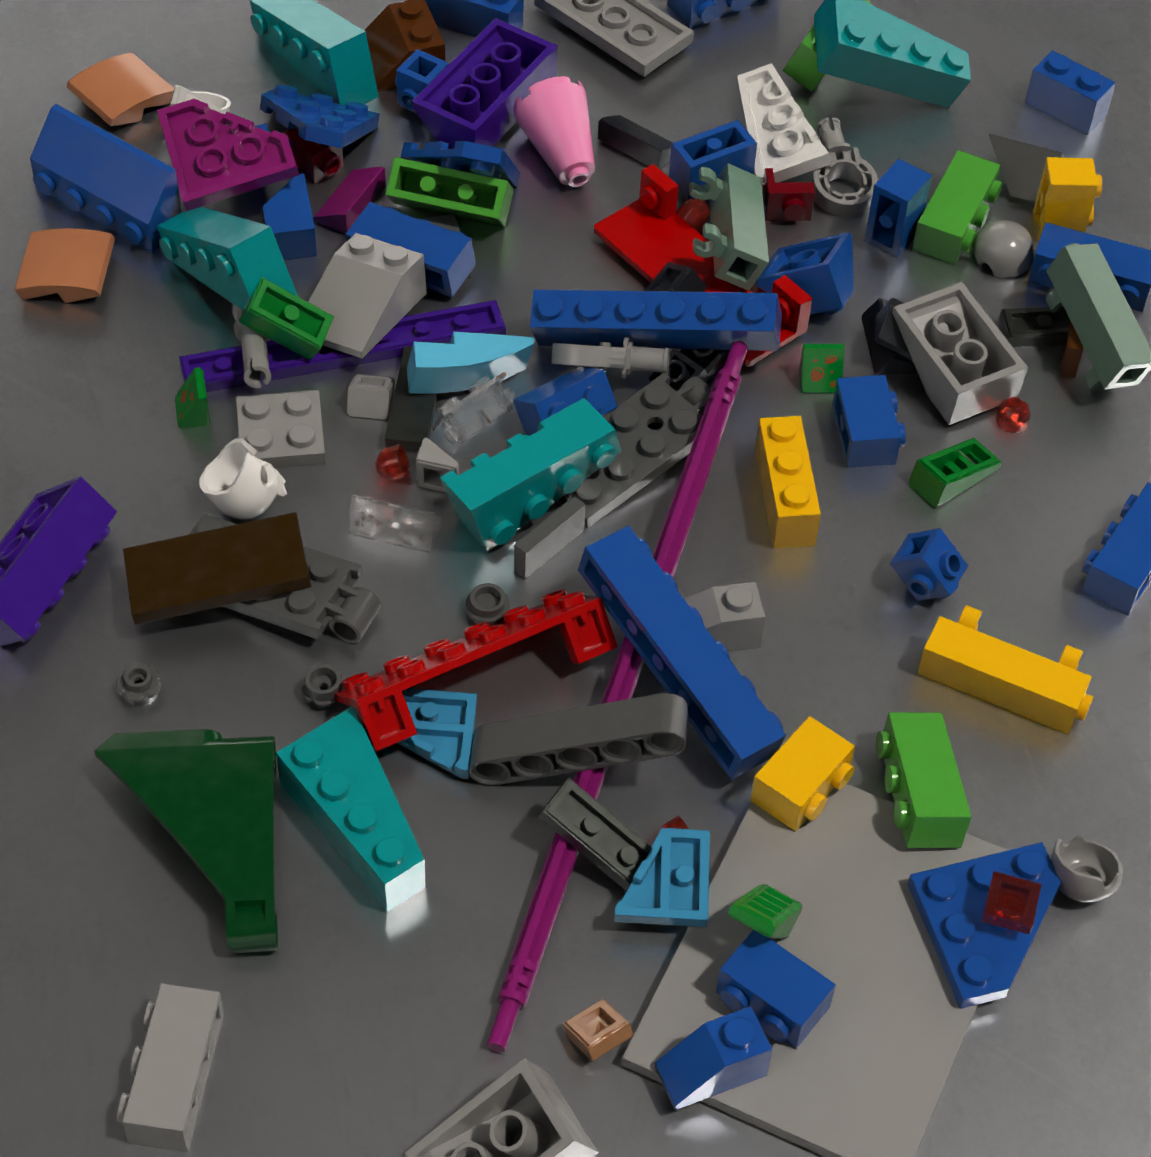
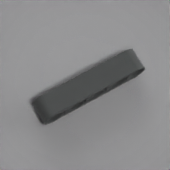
[469,693,688,785]

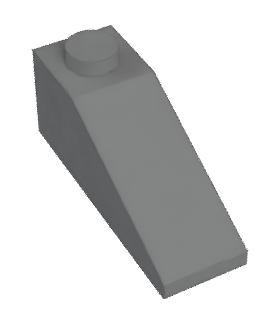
[624,581,766,663]

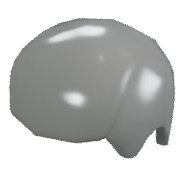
[973,220,1034,278]
[1051,835,1123,902]

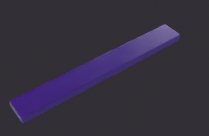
[179,300,506,393]

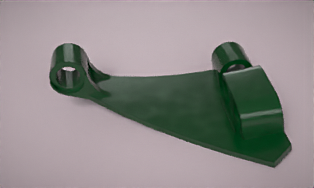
[94,729,278,953]

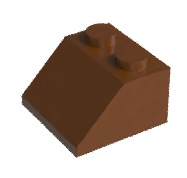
[364,0,445,92]

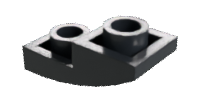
[649,348,730,391]

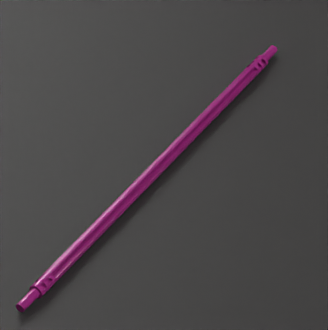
[486,340,748,1053]

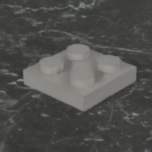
[236,390,326,468]

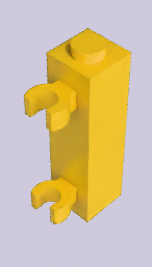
[917,605,1094,735]

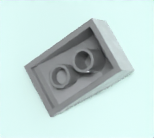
[308,233,427,358]
[892,282,1028,425]
[405,1058,598,1157]

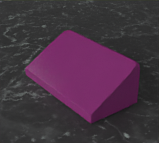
[313,167,386,234]

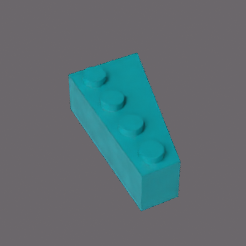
[249,0,379,105]
[814,0,971,108]
[157,207,298,310]
[440,398,622,553]
[276,706,426,913]

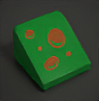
[799,344,844,393]
[175,367,210,429]

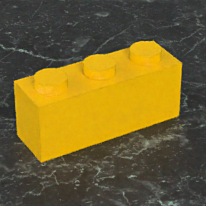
[755,416,821,549]

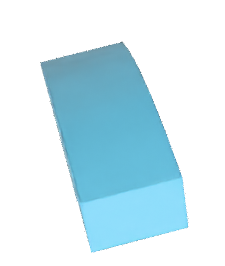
[407,331,534,394]

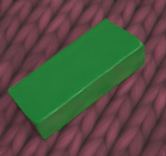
[239,277,334,359]

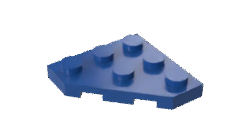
[260,85,380,149]
[400,141,520,188]
[907,842,1061,1009]

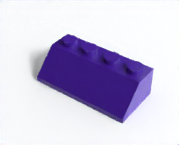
[412,18,558,149]
[0,476,117,647]

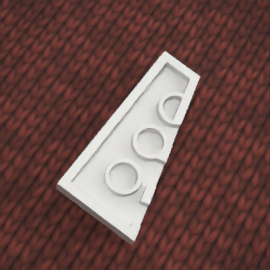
[737,63,833,182]

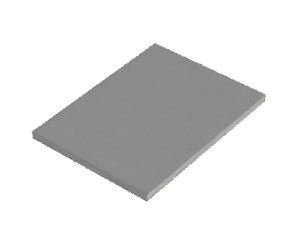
[621,784,1007,1157]

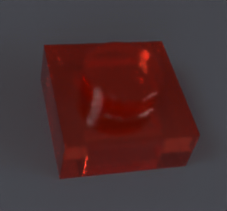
[981,871,1042,935]

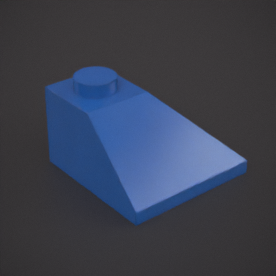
[756,232,854,316]

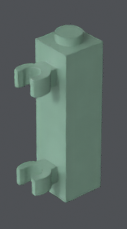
[689,163,769,291]
[1046,243,1151,391]

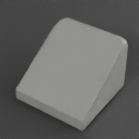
[347,374,395,420]
[416,438,459,493]

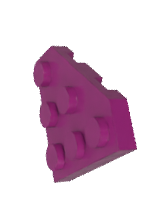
[157,99,300,211]

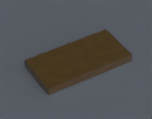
[123,512,311,625]

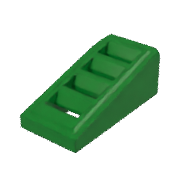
[909,438,1002,507]
[728,884,802,939]

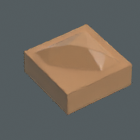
[563,999,633,1061]

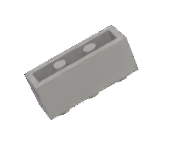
[117,983,224,1153]

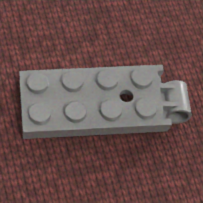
[534,0,694,77]

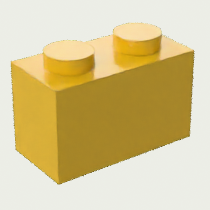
[1032,157,1102,241]
[750,716,855,832]

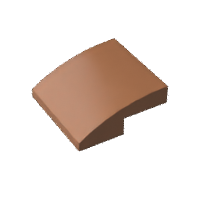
[67,52,174,126]
[14,228,115,303]

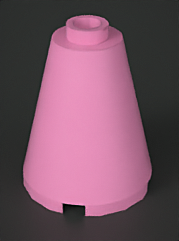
[513,76,595,187]

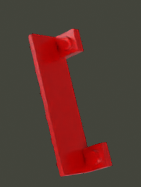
[593,164,812,367]
[335,589,618,752]

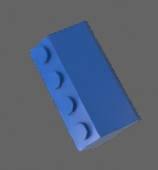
[30,104,182,253]

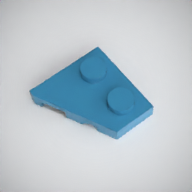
[397,688,477,779]
[614,828,710,927]

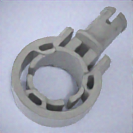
[812,117,878,217]
[551,337,670,379]

